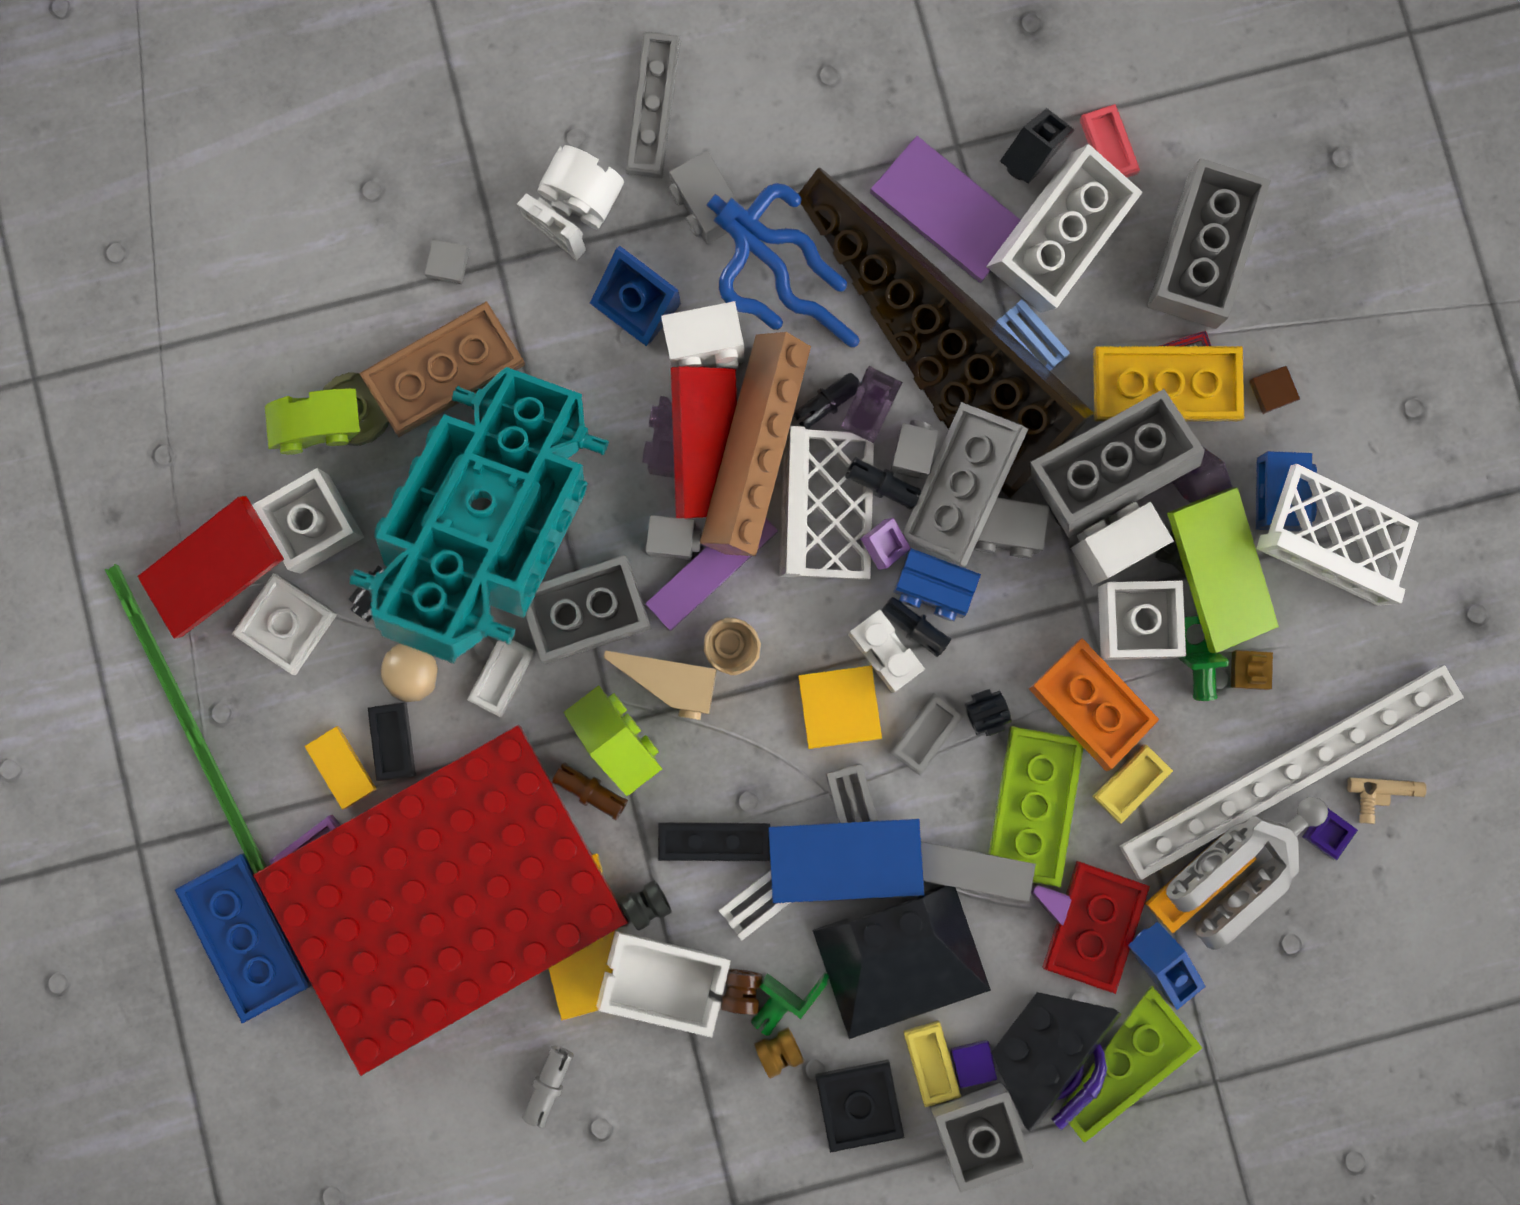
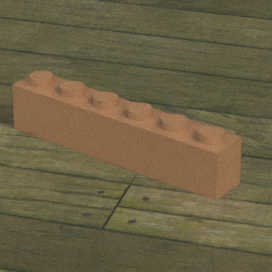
[700,332,811,556]

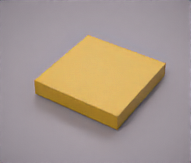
[798,665,882,749]

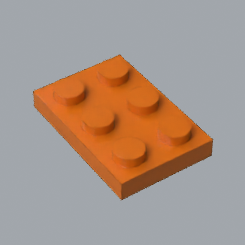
[1029,638,1160,771]

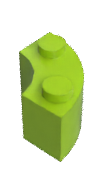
[265,388,360,455]

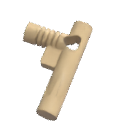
[1347,777,1427,824]

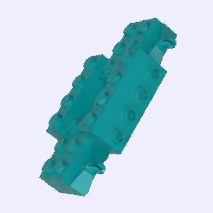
[349,367,609,664]

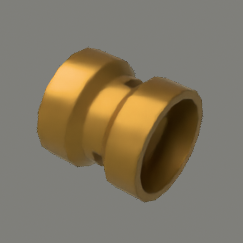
[754,1027,804,1079]

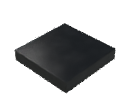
[815,1059,904,1153]

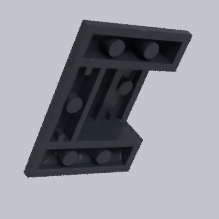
[813,885,991,1039]

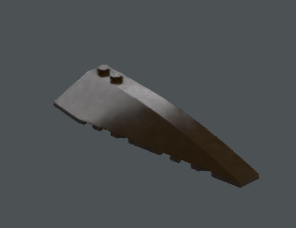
[798,168,1094,498]

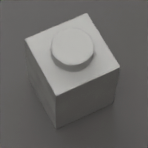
[890,420,939,480]
[646,515,702,561]

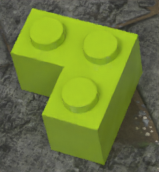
[563,685,662,796]

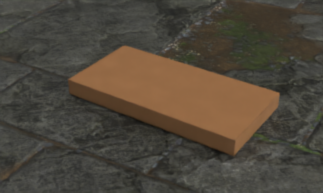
[359,301,525,437]

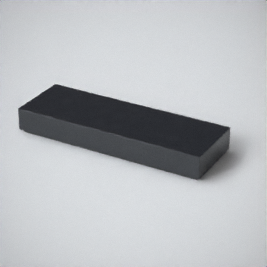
[658,822,770,861]

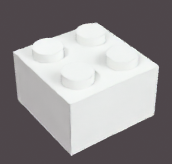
[661,301,745,369]
[252,468,365,574]
[1071,502,1174,586]
[1098,581,1186,660]

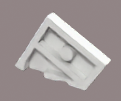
[517,193,586,260]

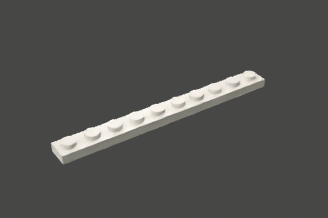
[1119,665,1464,880]

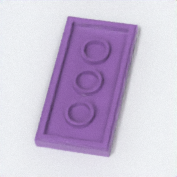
[870,136,1021,284]

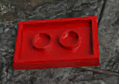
[1042,861,1150,994]

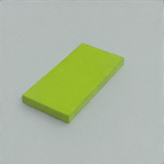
[1167,487,1279,653]
[988,726,1084,887]

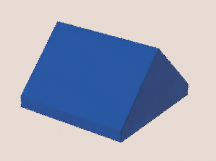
[590,246,681,346]

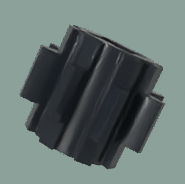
[965,689,1012,736]

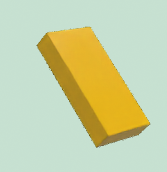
[304,726,377,810]

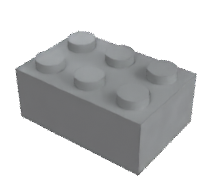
[526,555,652,664]

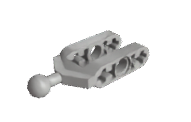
[1166,797,1328,950]

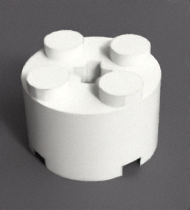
[537,145,624,230]

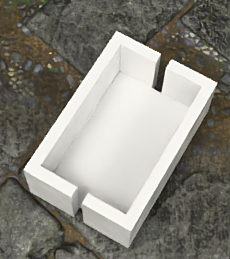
[596,931,731,1037]

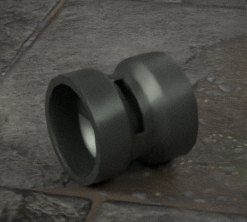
[621,879,672,931]

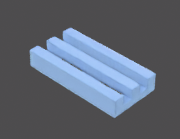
[997,299,1070,371]

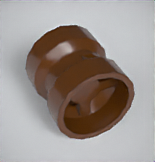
[720,969,762,1015]

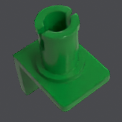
[1178,615,1229,701]
[751,972,829,1036]

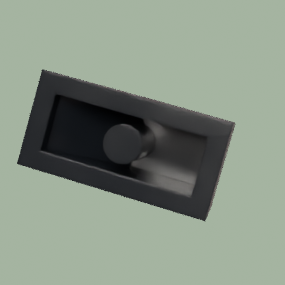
[999,108,1075,184]

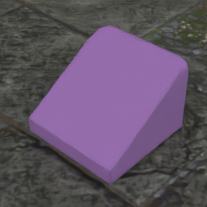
[1031,883,1072,925]

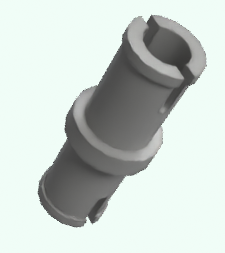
[522,1046,574,1128]

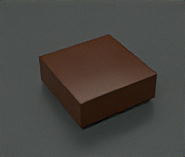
[1249,366,1300,414]

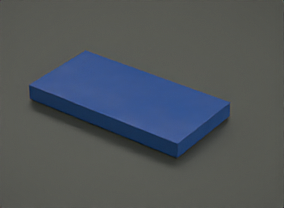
[769,819,924,903]
[175,853,312,1024]

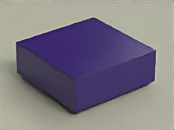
[1302,808,1358,860]
[951,1040,997,1088]

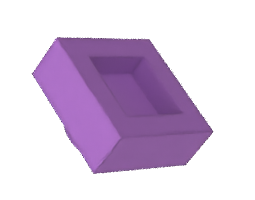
[861,518,911,570]

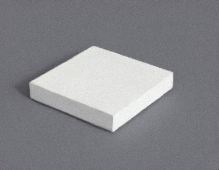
[232,573,337,675]

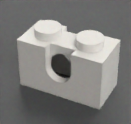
[848,609,925,693]

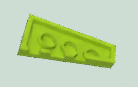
[1058,986,1203,1143]

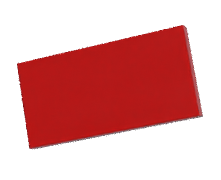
[671,366,737,518]
[137,496,284,639]

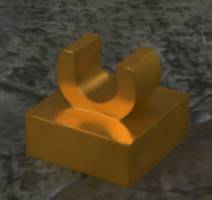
[1231,650,1273,690]

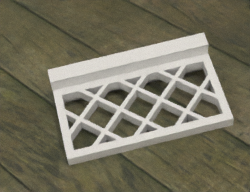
[779,426,874,580]
[1256,464,1419,606]

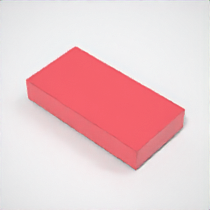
[1080,104,1140,178]

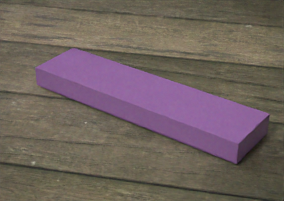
[645,518,778,631]

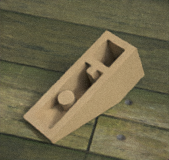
[604,650,717,720]

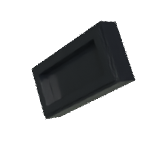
[367,702,416,781]

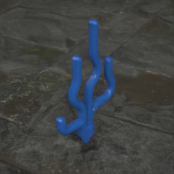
[706,183,860,348]

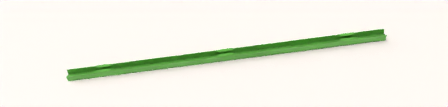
[105,564,267,874]

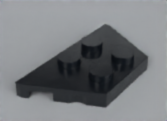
[991,992,1121,1132]

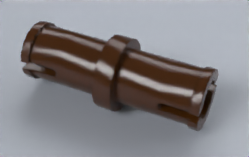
[552,762,628,821]

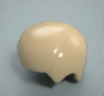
[703,617,761,675]
[381,643,438,702]

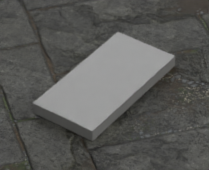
[903,402,1028,567]

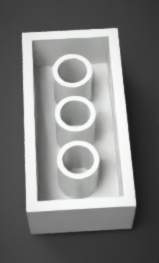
[986,144,1143,313]

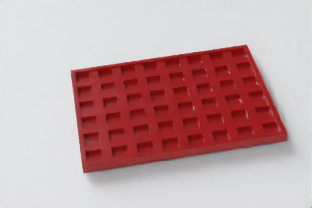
[253,725,629,1076]

